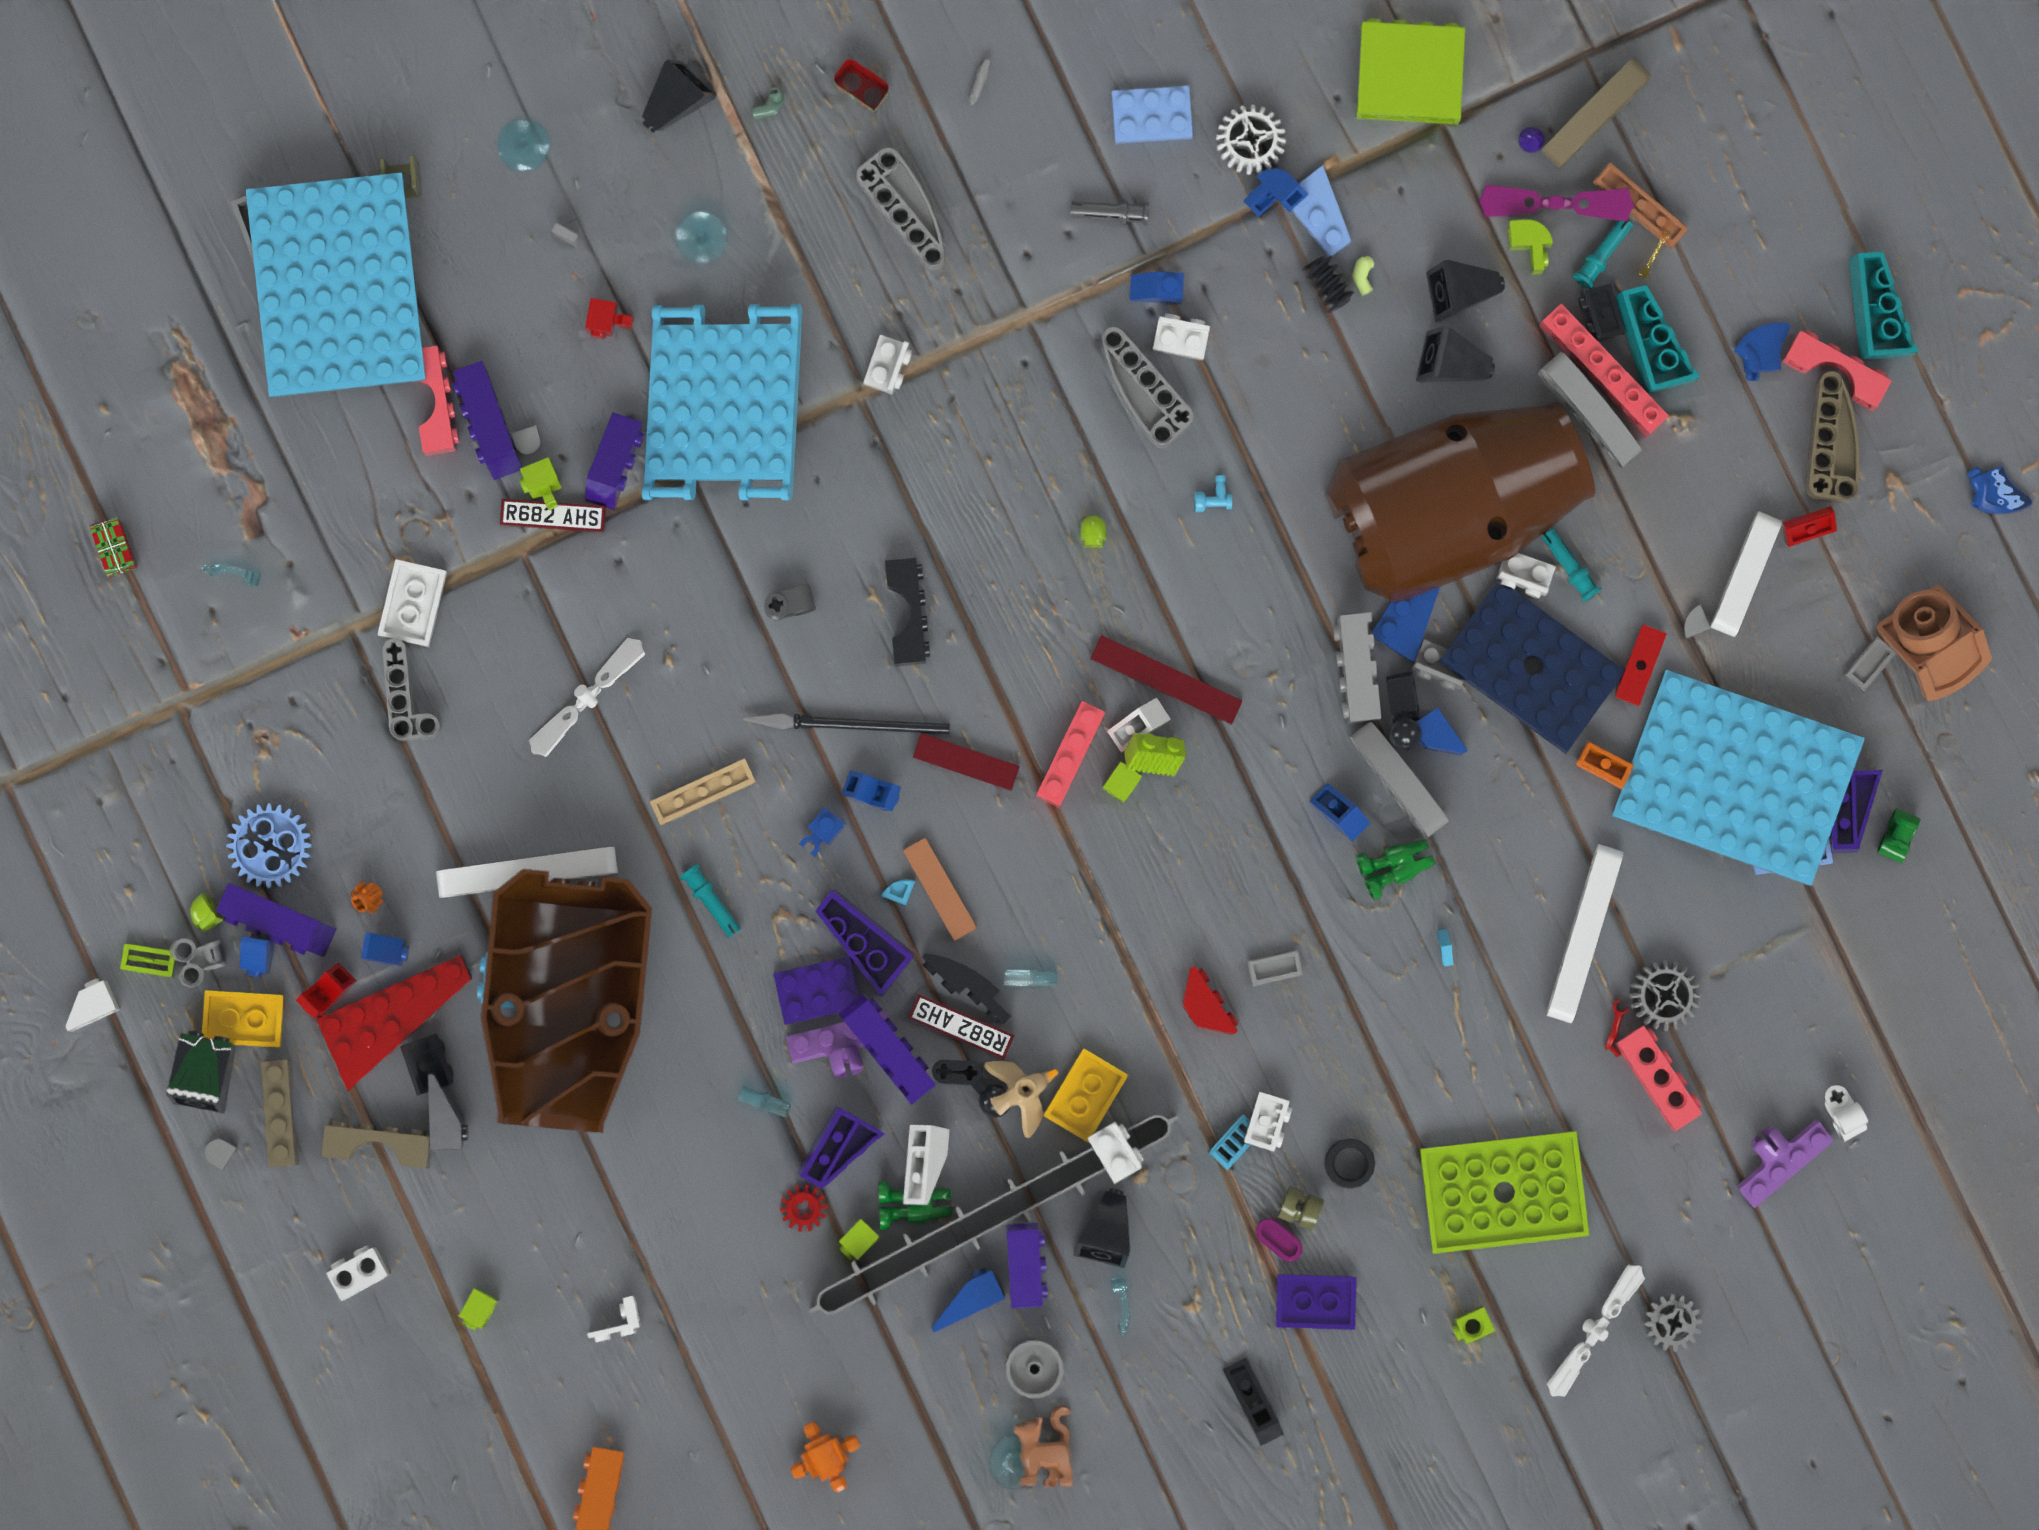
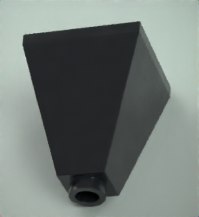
[642,59,716,133]
[1426,260,1505,322]
[1416,326,1495,382]
[1073,1188,1130,1268]

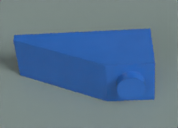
[361,932,409,966]
[931,1267,1005,1333]

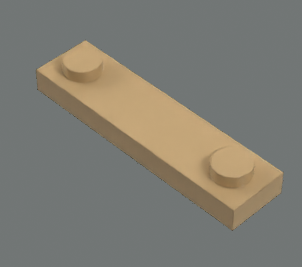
[650,758,756,826]

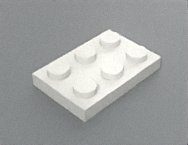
[377,559,447,647]

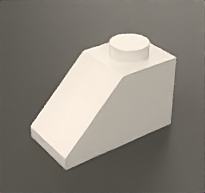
[1107,698,1171,753]
[65,978,120,1032]

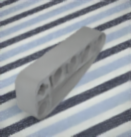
[856,148,945,271]
[1102,327,1194,448]
[1538,352,1642,468]
[1349,721,1449,839]

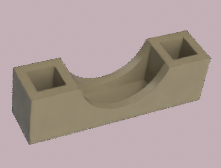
[261,1060,299,1167]
[321,1121,431,1168]

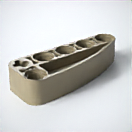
[1541,57,1652,169]
[1805,371,1860,503]

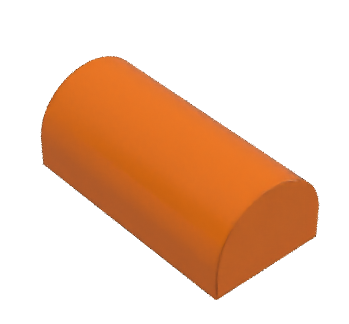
[1575,741,1634,789]

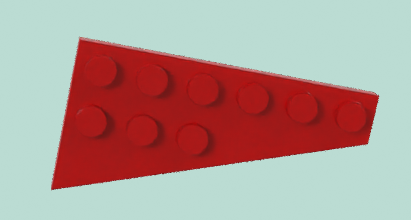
[316,955,472,1091]

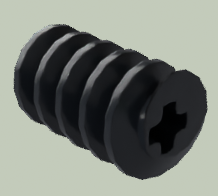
[1302,255,1355,313]

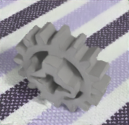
[1644,1294,1702,1352]

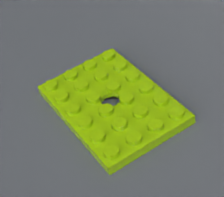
[1420,1131,1589,1254]

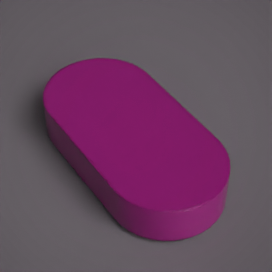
[1256,1218,1303,1262]

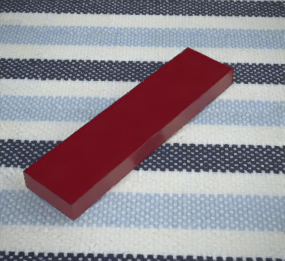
[913,733,1020,791]

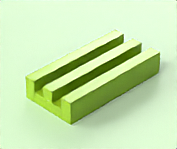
[120,943,178,978]

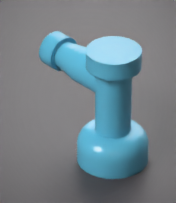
[1194,475,1232,512]

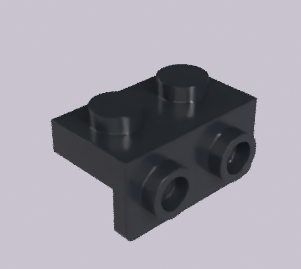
[1578,283,1626,342]
[400,1034,454,1096]

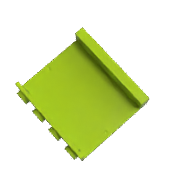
[1356,18,1465,124]

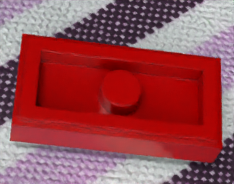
[1782,506,1837,547]

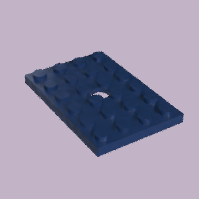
[1439,579,1624,754]

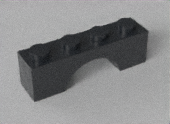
[885,558,930,667]

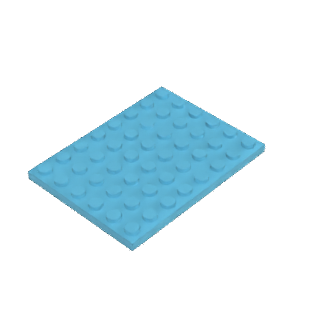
[246,172,426,398]
[1612,670,1865,887]

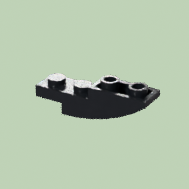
[922,953,1011,1025]

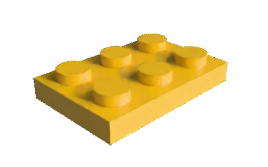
[202,990,285,1048]
[1043,1048,1128,1143]

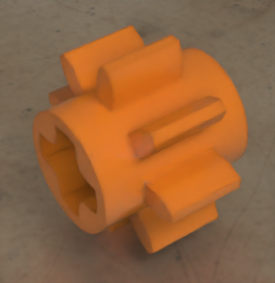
[350,881,384,914]

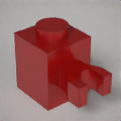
[585,298,634,339]

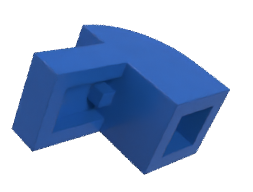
[1244,169,1308,217]
[841,770,901,811]

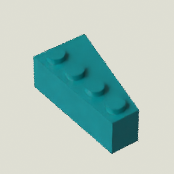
[1849,251,1919,361]
[1615,285,1700,395]

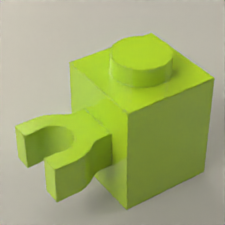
[519,457,562,510]

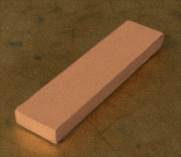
[1593,162,1689,249]
[903,838,977,941]

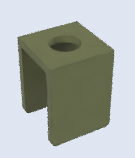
[380,155,422,198]

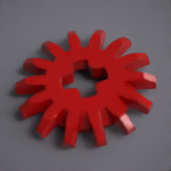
[780,1185,827,1232]

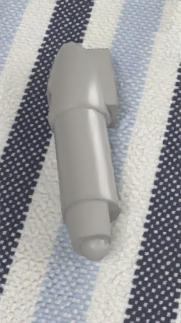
[969,59,990,105]

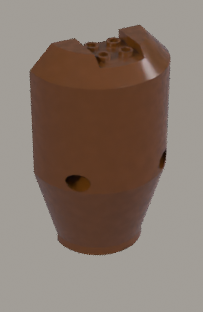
[1325,401,1595,603]
[481,869,652,1133]

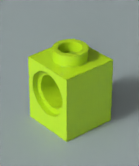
[1102,762,1142,804]
[839,1218,880,1260]
[459,1288,499,1331]
[1452,1306,1495,1344]

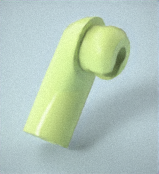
[1352,256,1374,296]

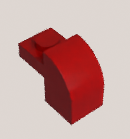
[295,962,357,1019]

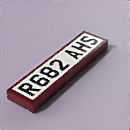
[500,499,606,533]
[908,994,1015,1059]

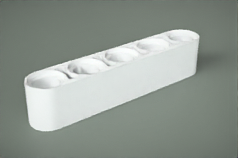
[1710,511,1782,637]

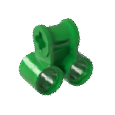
[1877,808,1921,864]

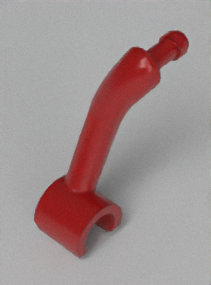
[1605,999,1628,1057]

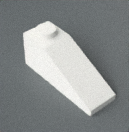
[903,1125,950,1205]

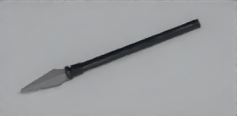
[742,712,950,734]

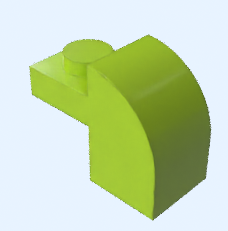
[1507,220,1553,275]

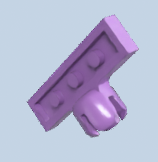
[786,1011,889,1078]
[1736,1119,1834,1208]

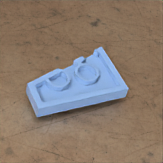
[1292,165,1351,257]

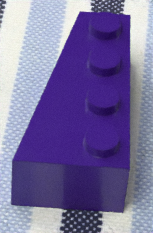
[452,361,522,480]
[216,883,337,957]
[839,994,936,1105]

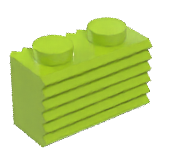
[1124,733,1186,777]

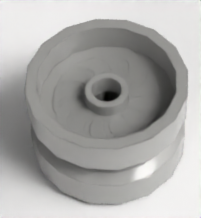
[1006,1339,1063,1398]

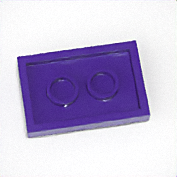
[773,957,859,1025]
[1276,1274,1357,1330]

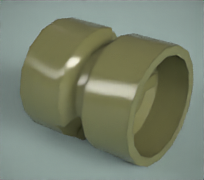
[1278,1186,1324,1231]

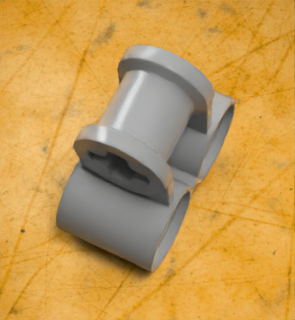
[169,938,227,987]

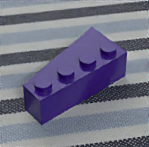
[816,889,916,997]

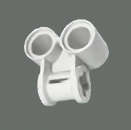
[1825,1085,1868,1142]

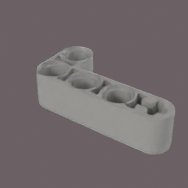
[382,638,442,742]

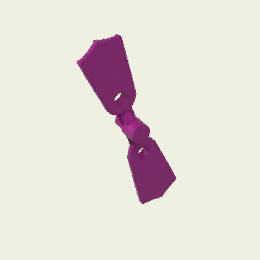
[1479,185,1634,221]

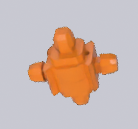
[790,1421,861,1493]

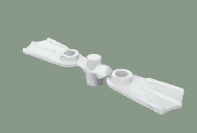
[529,638,645,757]
[1547,1265,1645,1397]

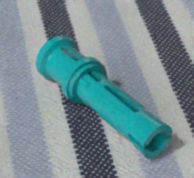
[1572,220,1633,289]
[1541,528,1602,603]
[679,864,742,938]

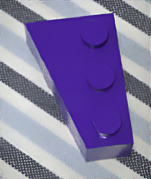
[585,412,645,510]
[1830,770,1883,853]
[797,1105,884,1189]
[1006,1223,1048,1308]

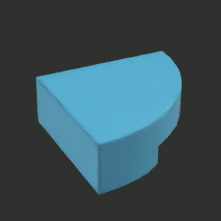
[882,879,915,906]
[1437,929,1453,967]

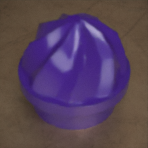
[1518,127,1545,153]

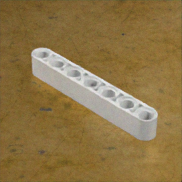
[1546,844,1624,1023]
[436,847,618,898]

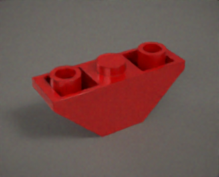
[1182,965,1239,1035]

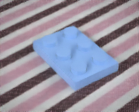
[1112,86,1193,144]

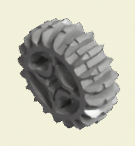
[1629,960,1701,1031]

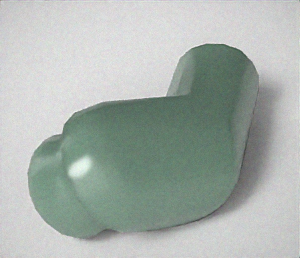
[752,88,785,120]

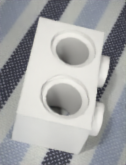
[326,1246,390,1301]

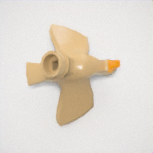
[984,1061,1059,1138]

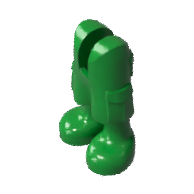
[1355,839,1436,900]
[878,1181,952,1230]

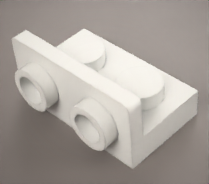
[1153,314,1210,360]
[863,335,912,395]
[1496,553,1556,599]
[1244,1092,1292,1151]
[1087,1122,1144,1184]

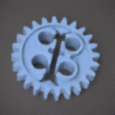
[226,803,313,889]

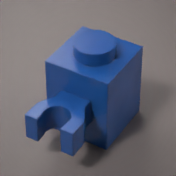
[799,807,846,857]

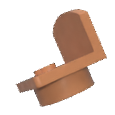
[1876,585,1992,702]

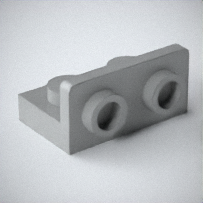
[1412,640,1464,691]

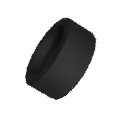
[1324,1139,1375,1189]

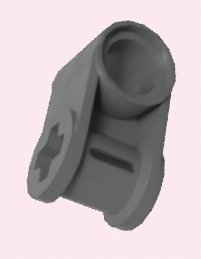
[764,584,816,620]

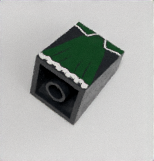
[166,1031,235,1114]

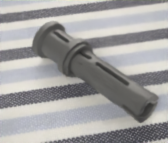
[1071,201,1149,226]

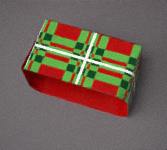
[834,59,890,114]
[89,518,137,578]

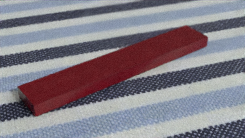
[1090,635,1243,725]

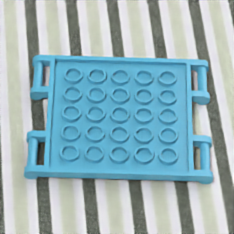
[642,304,802,500]

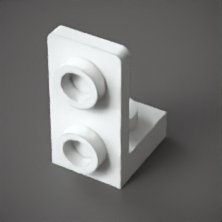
[587,1295,641,1342]

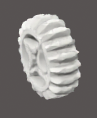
[1216,105,1286,175]

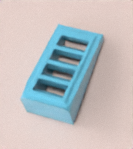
[1207,1114,1251,1170]

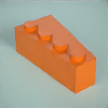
[573,1447,625,1530]

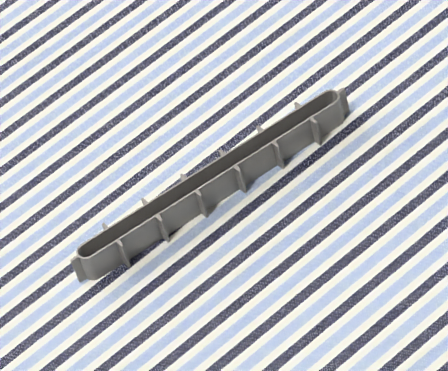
[809,1115,1179,1314]

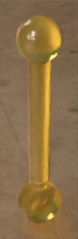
[1639,230,1671,278]

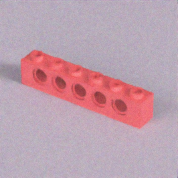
[1539,303,1669,438]

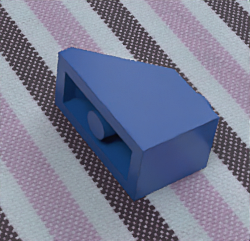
[1130,272,1184,304]
[1417,708,1467,755]
[1309,783,1370,842]
[240,936,275,978]

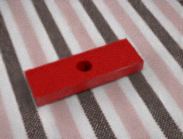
[1614,624,1667,707]

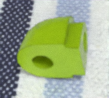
[1080,515,1107,548]
[190,892,223,932]

